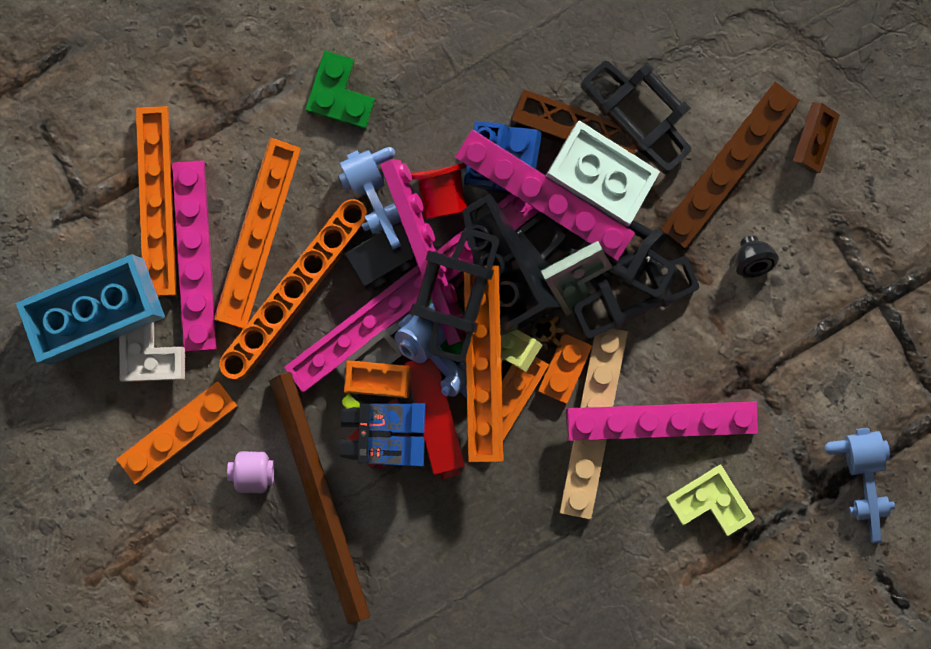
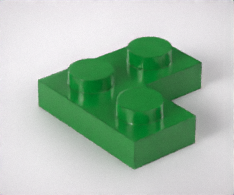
[305,50,376,130]

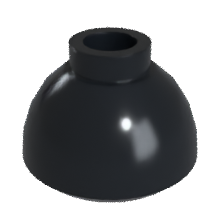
[735,236,779,278]

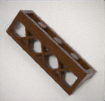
[511,89,637,155]

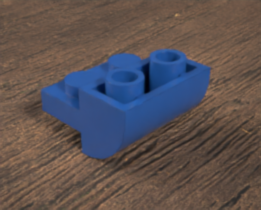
[464,121,542,194]

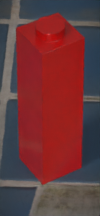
[405,358,465,480]

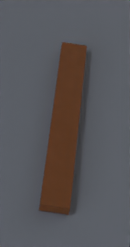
[269,372,370,624]

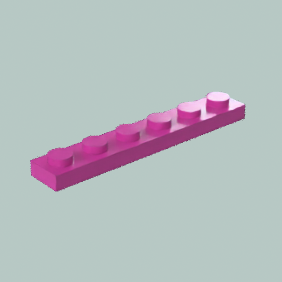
[455,129,635,261]
[380,159,465,346]
[172,160,217,352]
[566,402,758,441]

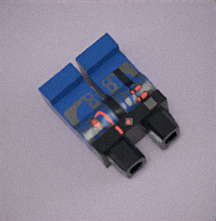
[340,403,425,467]

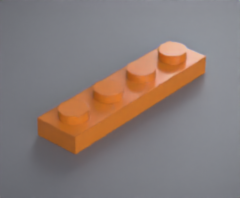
[116,381,238,485]

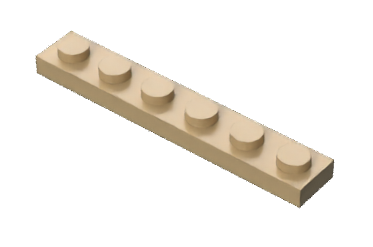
[559,325,628,520]

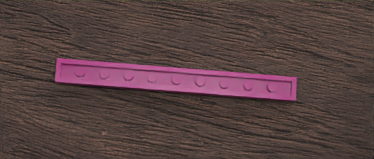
[284,193,540,393]

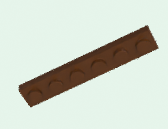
[660,82,800,250]

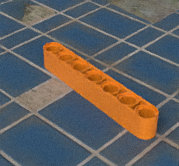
[219,199,368,381]

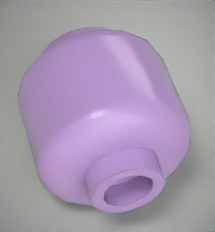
[227,451,274,494]

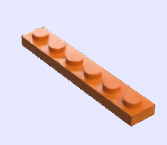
[136,106,177,297]
[214,138,301,329]
[464,266,504,462]

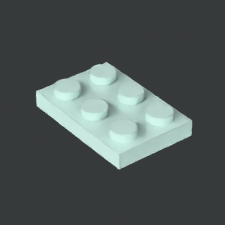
[546,121,660,227]

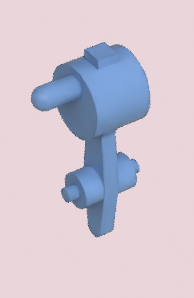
[338,147,402,250]
[395,303,467,398]
[824,428,895,544]

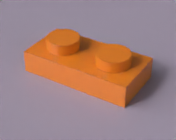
[538,334,592,405]

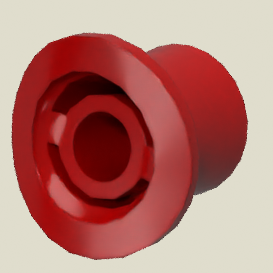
[411,163,468,219]

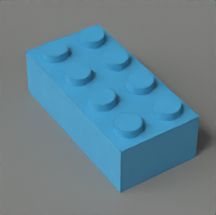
[16,254,165,365]

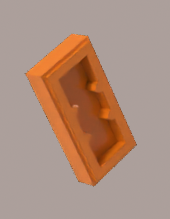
[344,360,412,398]

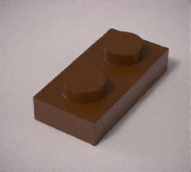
[793,102,840,173]

